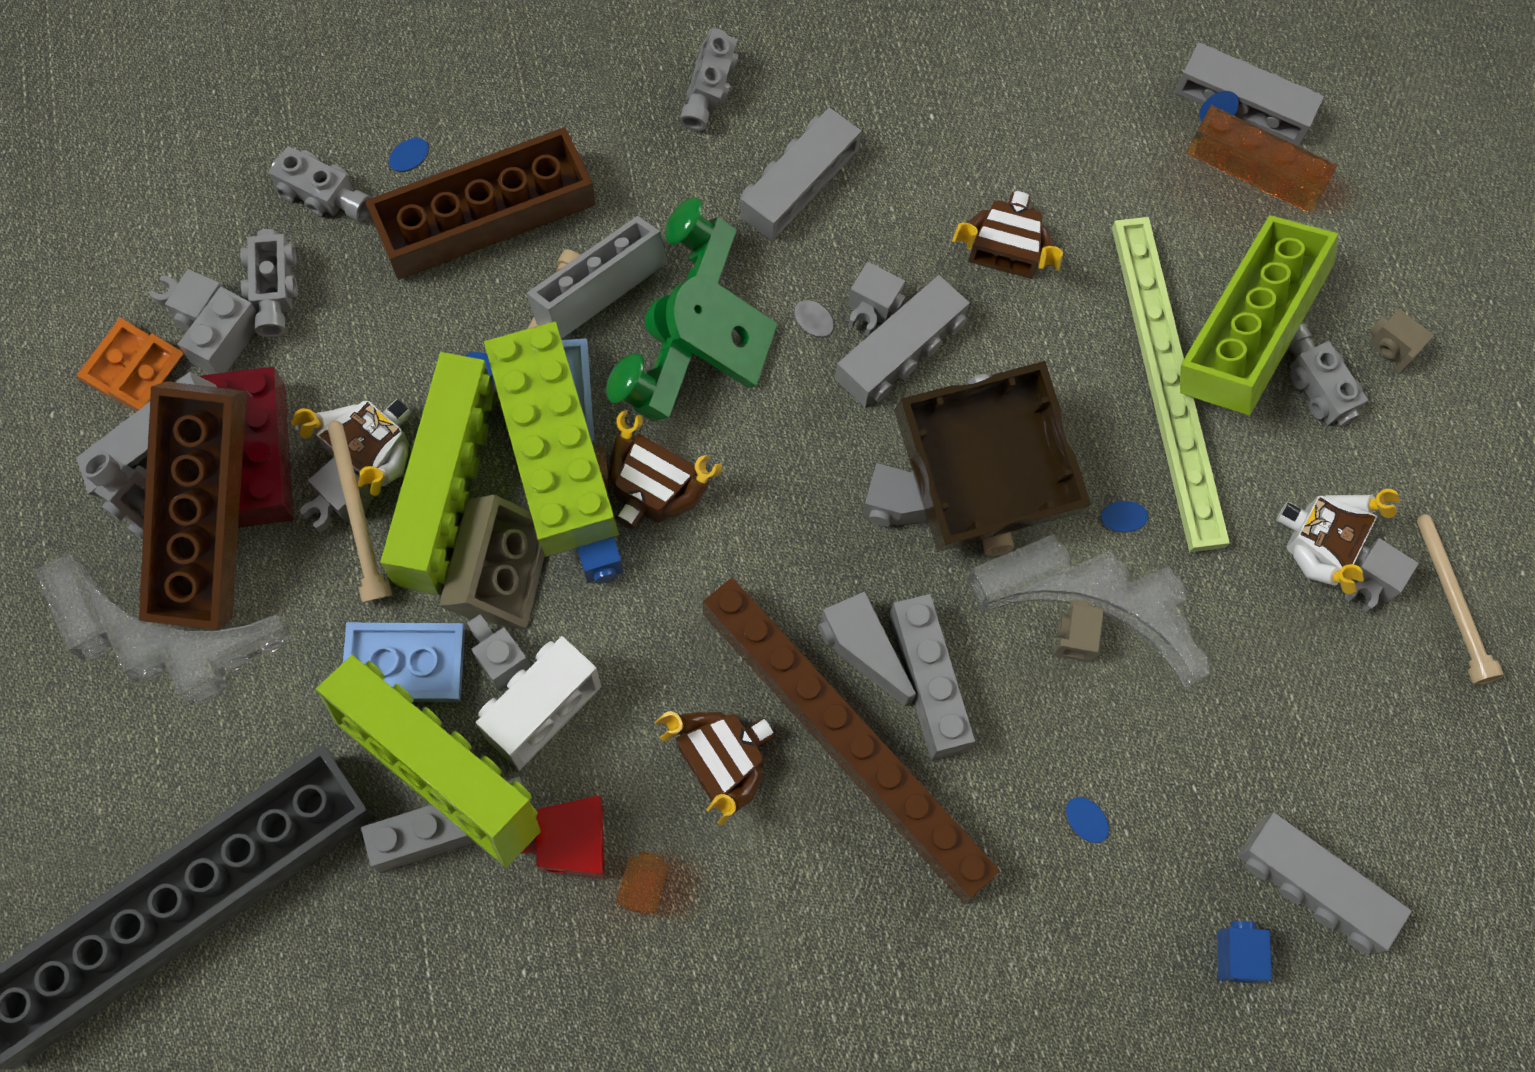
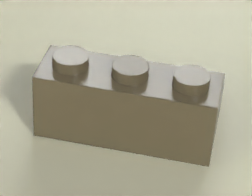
[439,494,545,629]

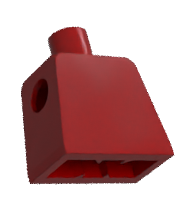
[520,796,605,879]

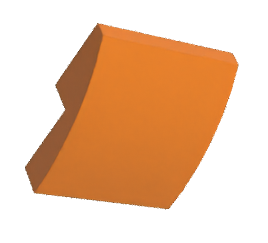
[77,317,184,411]

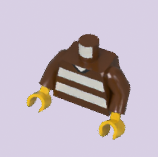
[952,191,1063,279]
[610,410,722,529]
[654,711,775,826]

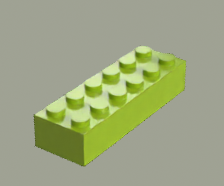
[1180,215,1339,416]
[484,321,619,557]
[380,352,497,595]
[316,655,541,868]

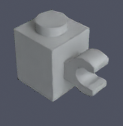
[848,261,906,336]
[150,269,222,331]
[299,457,374,532]
[1345,538,1419,612]
[467,615,530,691]

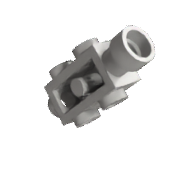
[680,28,738,131]
[268,146,372,222]
[240,229,298,337]
[1286,323,1369,427]
[82,451,147,541]

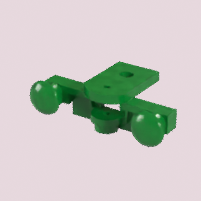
[606,197,778,422]

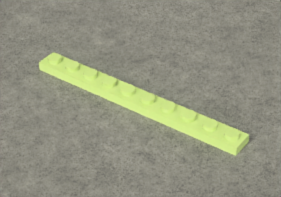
[1112,217,1230,553]

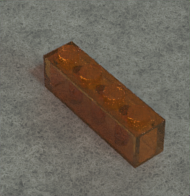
[1186,105,1337,213]

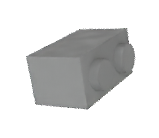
[178,287,257,374]

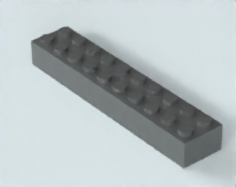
[0,745,376,1069]

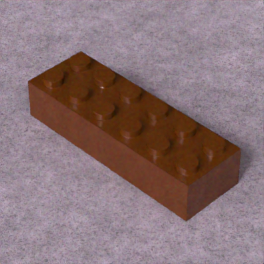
[365,127,595,280]
[139,381,247,630]

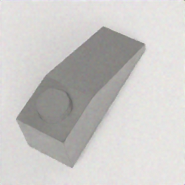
[862,463,928,526]
[818,591,916,706]

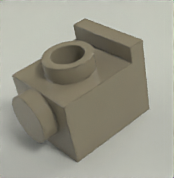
[1369,308,1434,374]
[1053,600,1104,662]

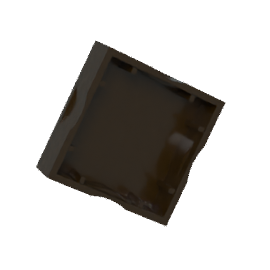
[894,361,1091,552]

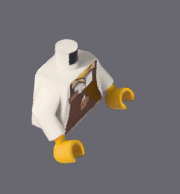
[291,399,412,496]
[1276,489,1400,594]

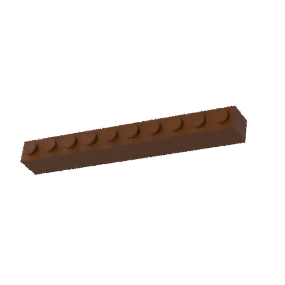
[703,577,1000,904]

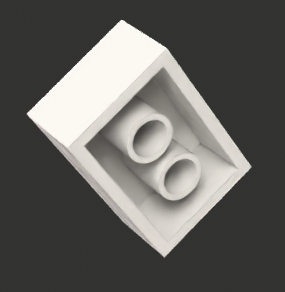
[475,636,601,771]

